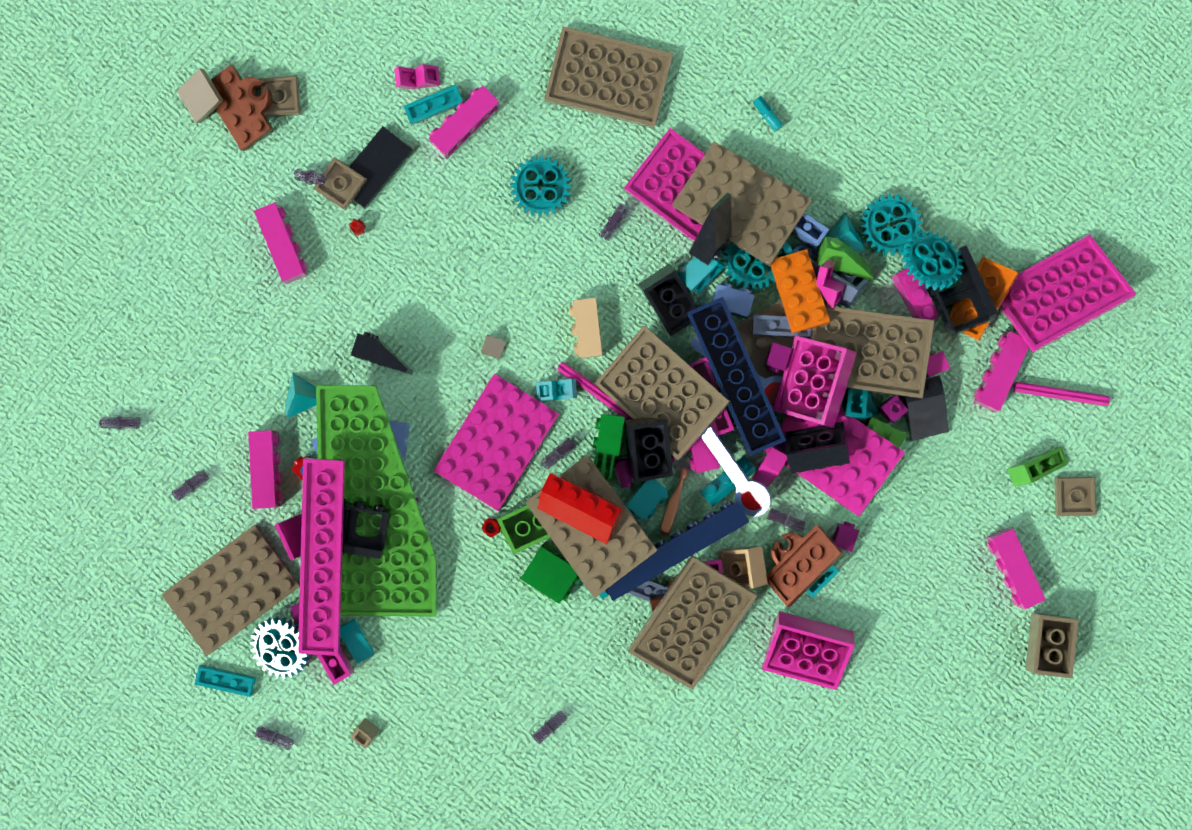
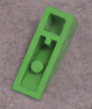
[816,236,873,281]
[1007,446,1068,487]

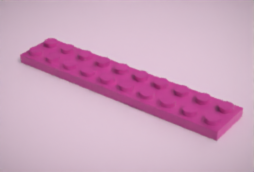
[298,458,345,656]

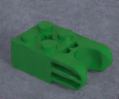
[593,414,625,481]

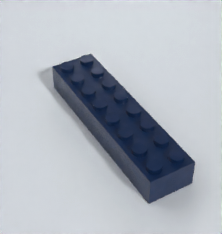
[687,297,786,456]
[607,501,749,601]

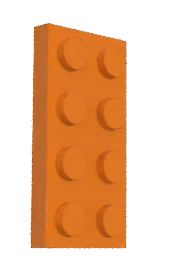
[770,249,830,334]
[949,257,1019,341]

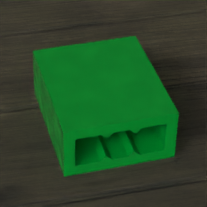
[520,545,580,604]

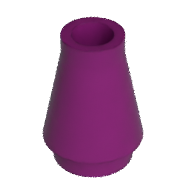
[614,458,633,488]

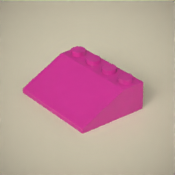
[773,336,857,428]
[762,611,855,690]

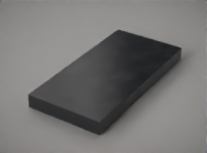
[349,126,413,209]

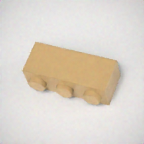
[570,298,602,359]

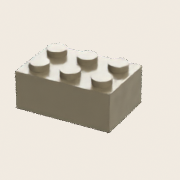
[1025,612,1079,678]

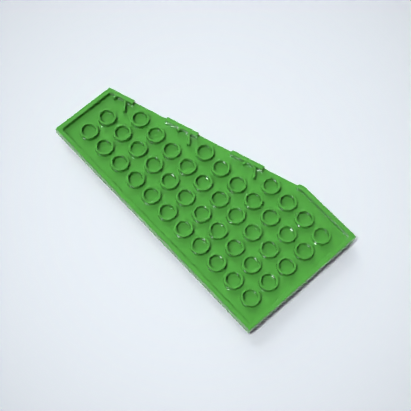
[316,385,437,617]

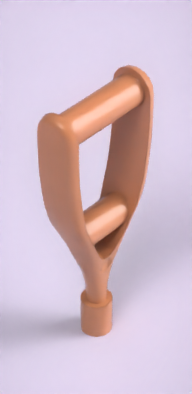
[660,469,688,537]

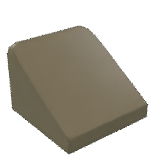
[481,335,506,359]
[351,719,379,749]

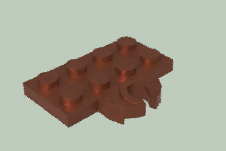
[211,65,274,151]
[766,525,844,607]

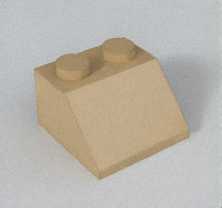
[718,546,768,588]

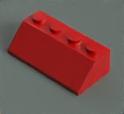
[537,473,625,544]

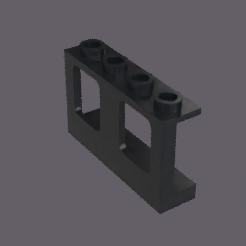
[928,245,998,337]
[342,498,391,559]

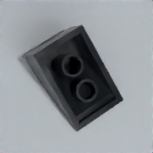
[689,192,732,265]
[637,264,698,336]
[351,331,414,375]
[899,375,949,441]

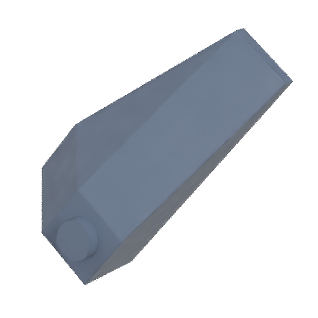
[793,243,870,308]

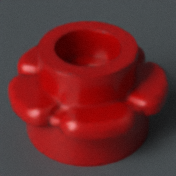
[349,218,366,236]
[482,518,501,537]

